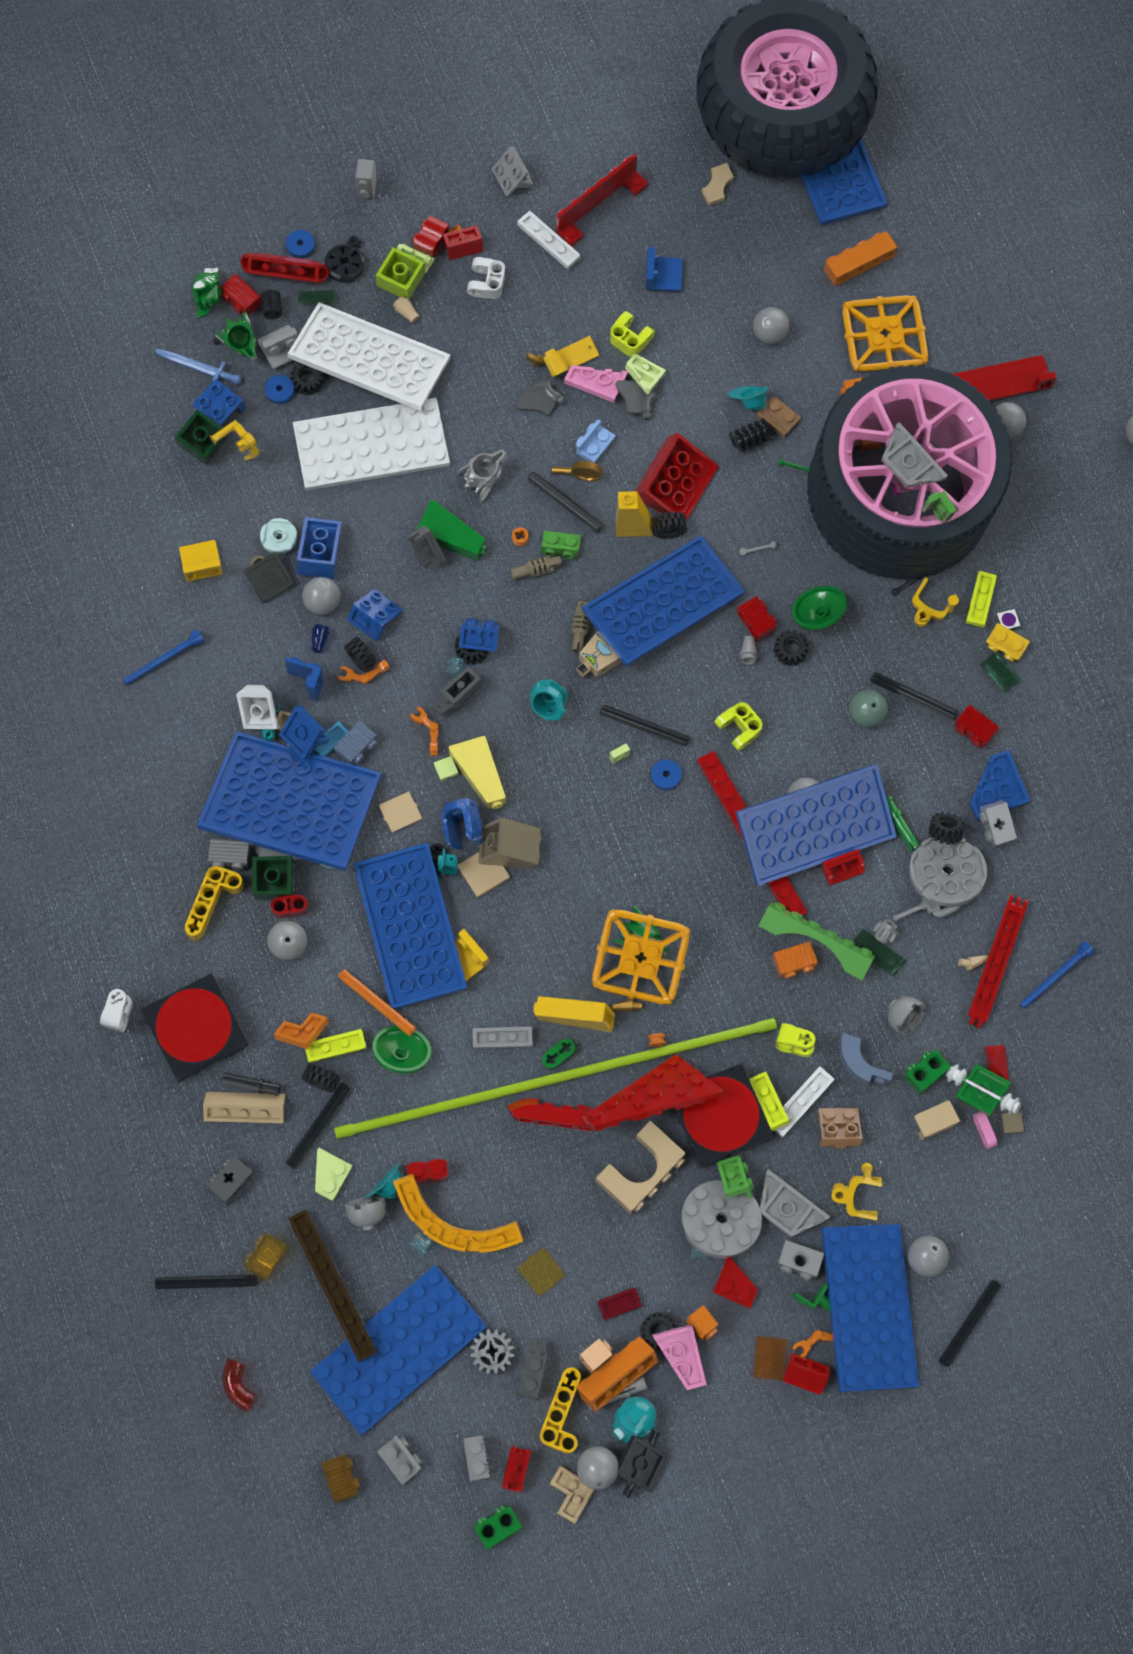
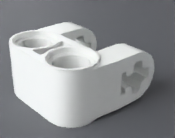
[467,257,505,299]
[100,989,133,1032]

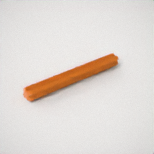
[338,969,416,1036]

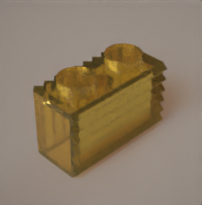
[244,1233,288,1282]

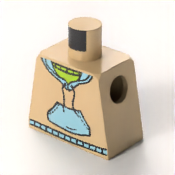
[576,632,622,677]

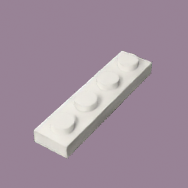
[517,211,581,269]
[774,1066,835,1138]

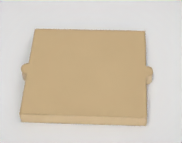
[379,791,422,833]

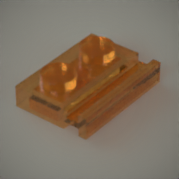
[753,1336,787,1381]

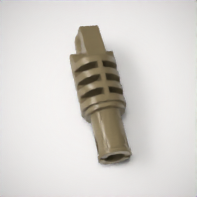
[510,556,562,580]
[571,601,590,653]

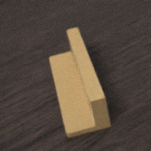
[203,1092,285,1123]

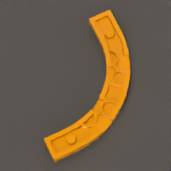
[393,1174,524,1253]

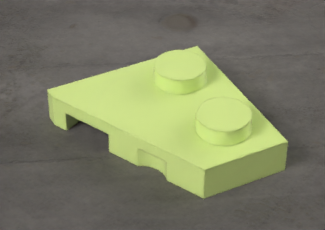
[625,353,666,395]
[315,1148,353,1202]

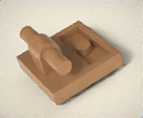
[818,1108,862,1149]

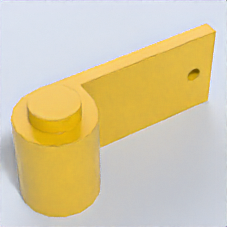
[543,336,599,378]

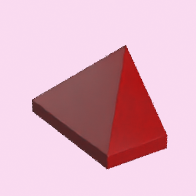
[985,1045,1009,1081]

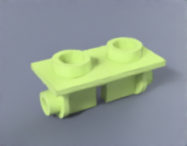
[397,244,435,273]

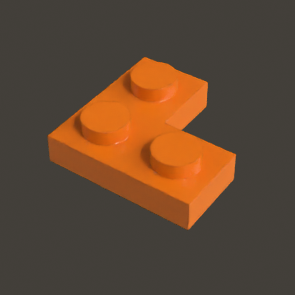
[274,1012,329,1049]

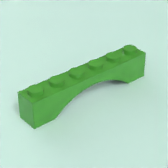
[758,902,875,980]

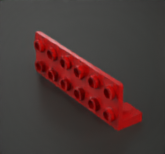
[556,154,648,247]
[952,355,1057,401]

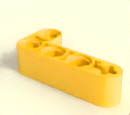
[185,866,244,941]
[540,1367,581,1454]

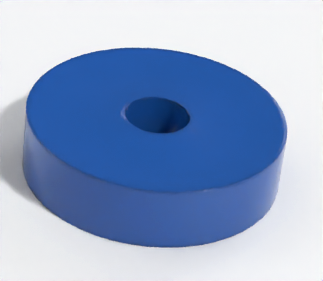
[286,230,315,259]
[265,375,294,404]
[651,759,682,791]

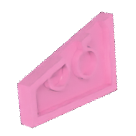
[564,365,628,403]
[652,1324,707,1390]

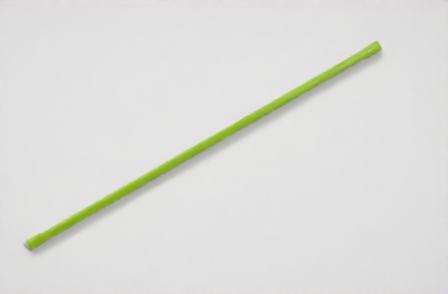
[334,1018,777,1139]

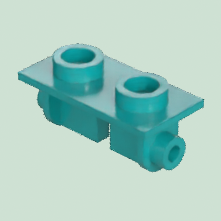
[438,849,458,879]

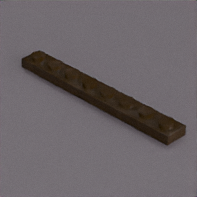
[288,1209,377,1363]

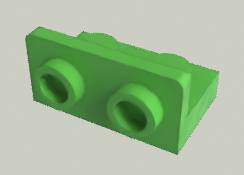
[922,491,957,524]
[541,531,581,559]
[717,1155,754,1198]

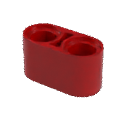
[270,895,309,918]

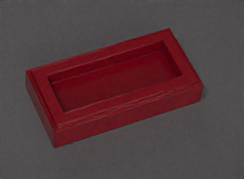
[597,1287,642,1321]

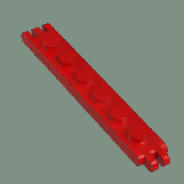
[967,894,1029,1029]

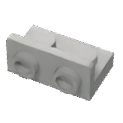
[377,1435,422,1485]

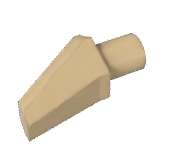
[958,955,988,970]

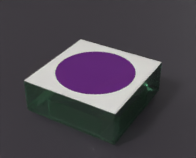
[996,609,1021,630]

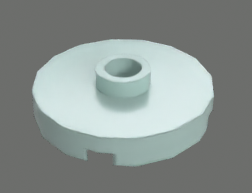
[260,518,297,554]

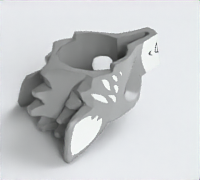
[457,449,508,503]

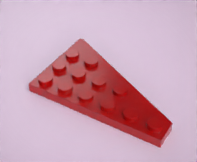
[583,1054,725,1131]

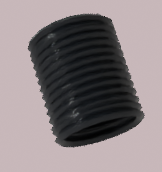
[261,290,283,319]

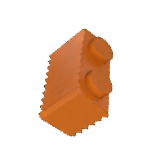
[772,941,818,979]
[686,1305,718,1341]

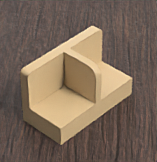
[914,1100,960,1141]

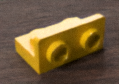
[986,623,1030,662]

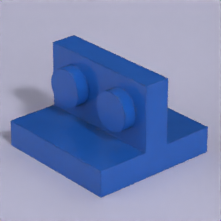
[279,705,330,759]

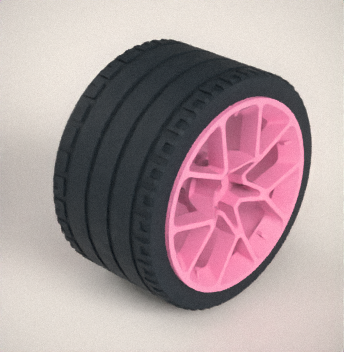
[807,365,1013,580]

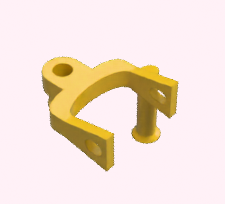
[210,420,260,460]
[912,577,959,627]
[831,1163,882,1221]

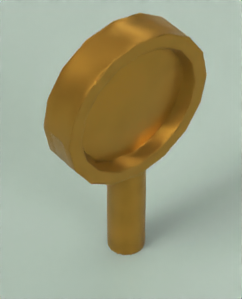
[552,461,603,482]

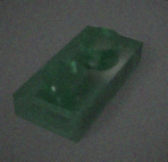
[298,290,335,304]
[980,652,1021,693]

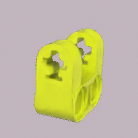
[610,311,655,357]
[714,702,762,751]
[776,1023,815,1057]

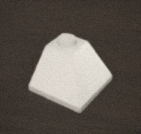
[236,685,279,729]

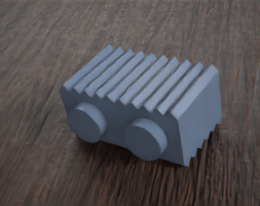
[334,721,377,765]

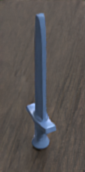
[155,349,241,385]

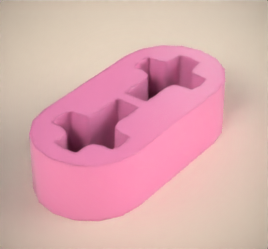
[973,1112,997,1149]

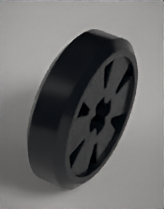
[325,244,365,283]

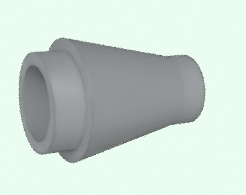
[739,636,758,665]

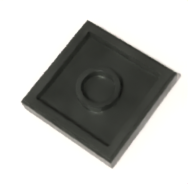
[243,552,295,603]

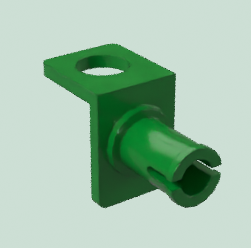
[791,1284,830,1313]

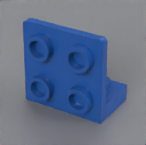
[646,247,683,292]
[192,379,246,426]
[347,589,403,641]
[459,618,500,651]
[285,657,325,702]

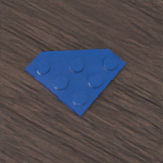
[969,750,1030,821]

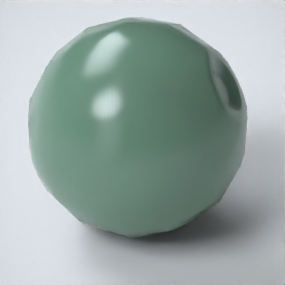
[849,689,888,728]

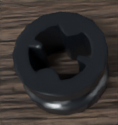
[430,844,446,863]

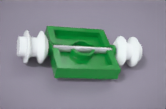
[946,1064,1021,1117]

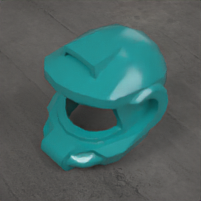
[530,679,568,721]
[612,1396,657,1443]

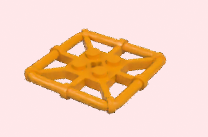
[842,295,928,371]
[592,909,690,1005]

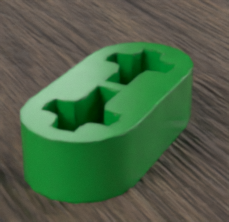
[542,1039,575,1070]

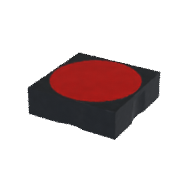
[140,973,249,1083]
[673,1063,774,1170]

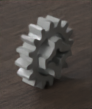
[470,1329,514,1375]

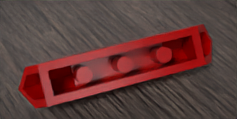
[240,253,330,283]
[507,1098,595,1132]

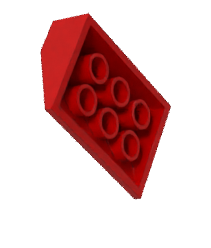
[635,433,719,521]

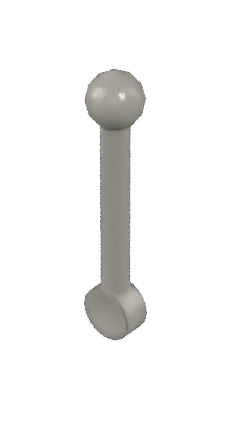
[739,541,777,556]

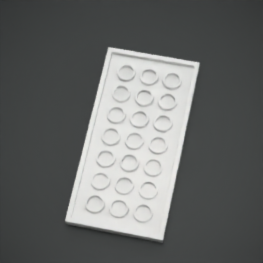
[288,302,450,411]
[293,398,450,491]

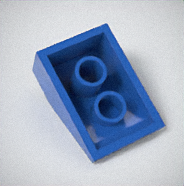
[297,517,342,579]

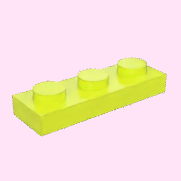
[966,571,997,628]
[305,1029,366,1063]
[749,1072,790,1131]

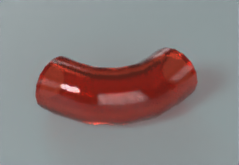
[222,1358,257,1413]

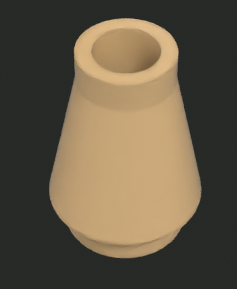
[393,296,419,323]

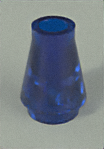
[311,624,330,653]

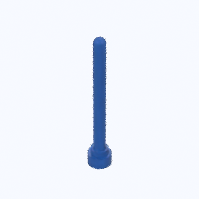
[123,630,205,685]
[1020,941,1095,1008]

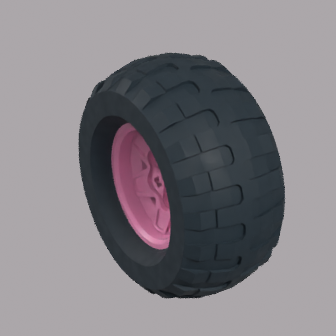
[696,0,879,178]

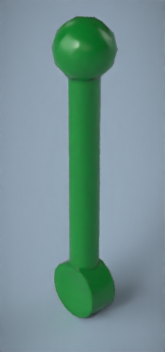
[778,459,810,472]

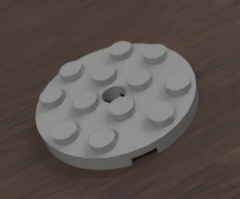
[909,837,987,907]
[681,1180,762,1259]

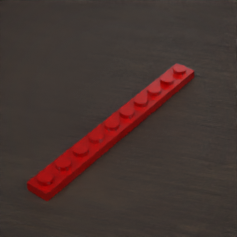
[697,751,808,916]

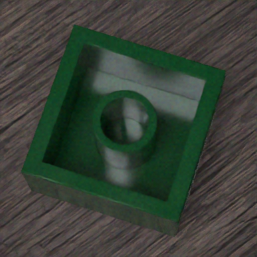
[174,409,228,465]
[252,856,295,900]

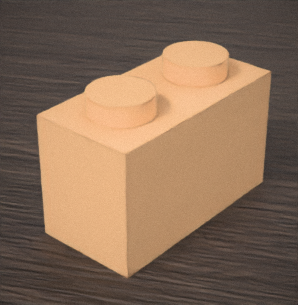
[579,1339,612,1374]

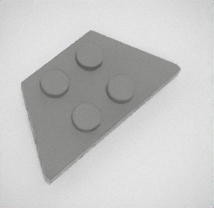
[881,422,948,488]
[760,1169,830,1238]

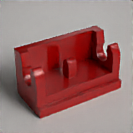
[443,225,483,261]
[821,849,865,886]
[783,1353,830,1395]
[501,1446,531,1493]

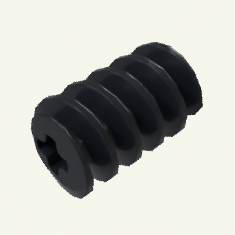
[729,418,770,452]

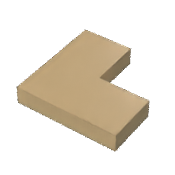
[550,1466,594,1524]

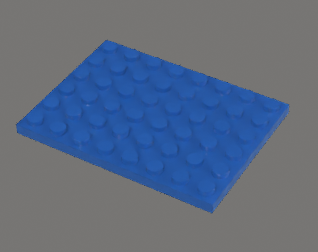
[197,731,381,871]

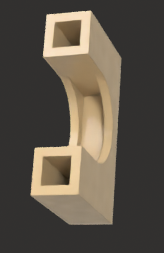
[595,1121,685,1214]

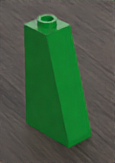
[417,499,487,561]

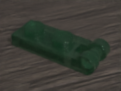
[853,929,906,977]

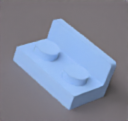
[576,420,615,463]

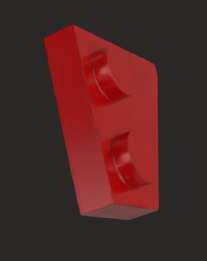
[713,1257,758,1309]

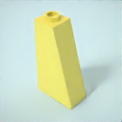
[449,736,506,809]

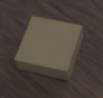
[1000,1112,1024,1135]

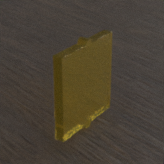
[517,1248,565,1296]

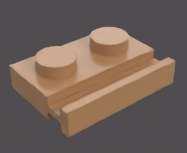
[756,396,801,438]

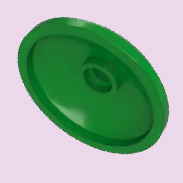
[792,586,847,630]
[372,1026,431,1074]

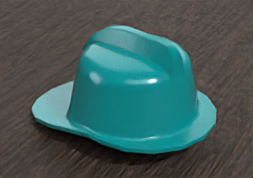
[729,386,769,410]
[364,1163,403,1199]

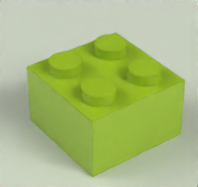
[376,247,425,299]

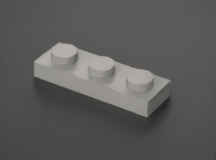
[473,1026,532,1049]

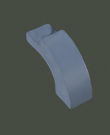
[839,1033,893,1086]

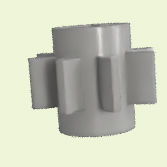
[873,919,899,943]

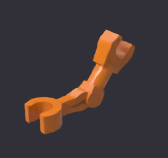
[338,660,390,684]
[410,707,439,756]
[792,1330,833,1358]

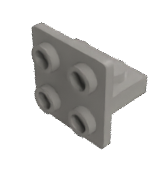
[492,146,533,196]
[257,325,298,370]

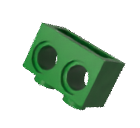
[904,1049,951,1095]
[474,1505,523,1550]

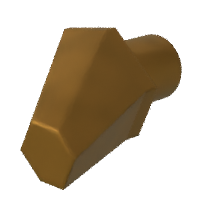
[525,352,546,366]
[610,999,642,1012]

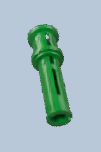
[886,796,921,852]

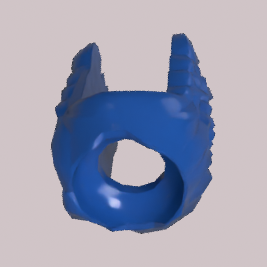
[440,798,483,850]

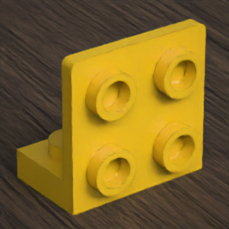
[179,540,223,582]
[455,929,489,982]

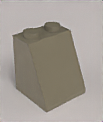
[478,817,541,869]

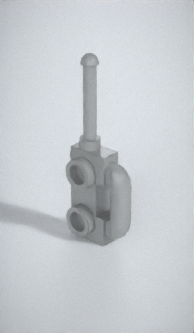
[893,898,960,921]

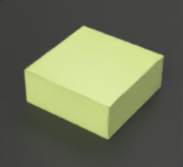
[609,743,630,764]
[434,756,459,782]

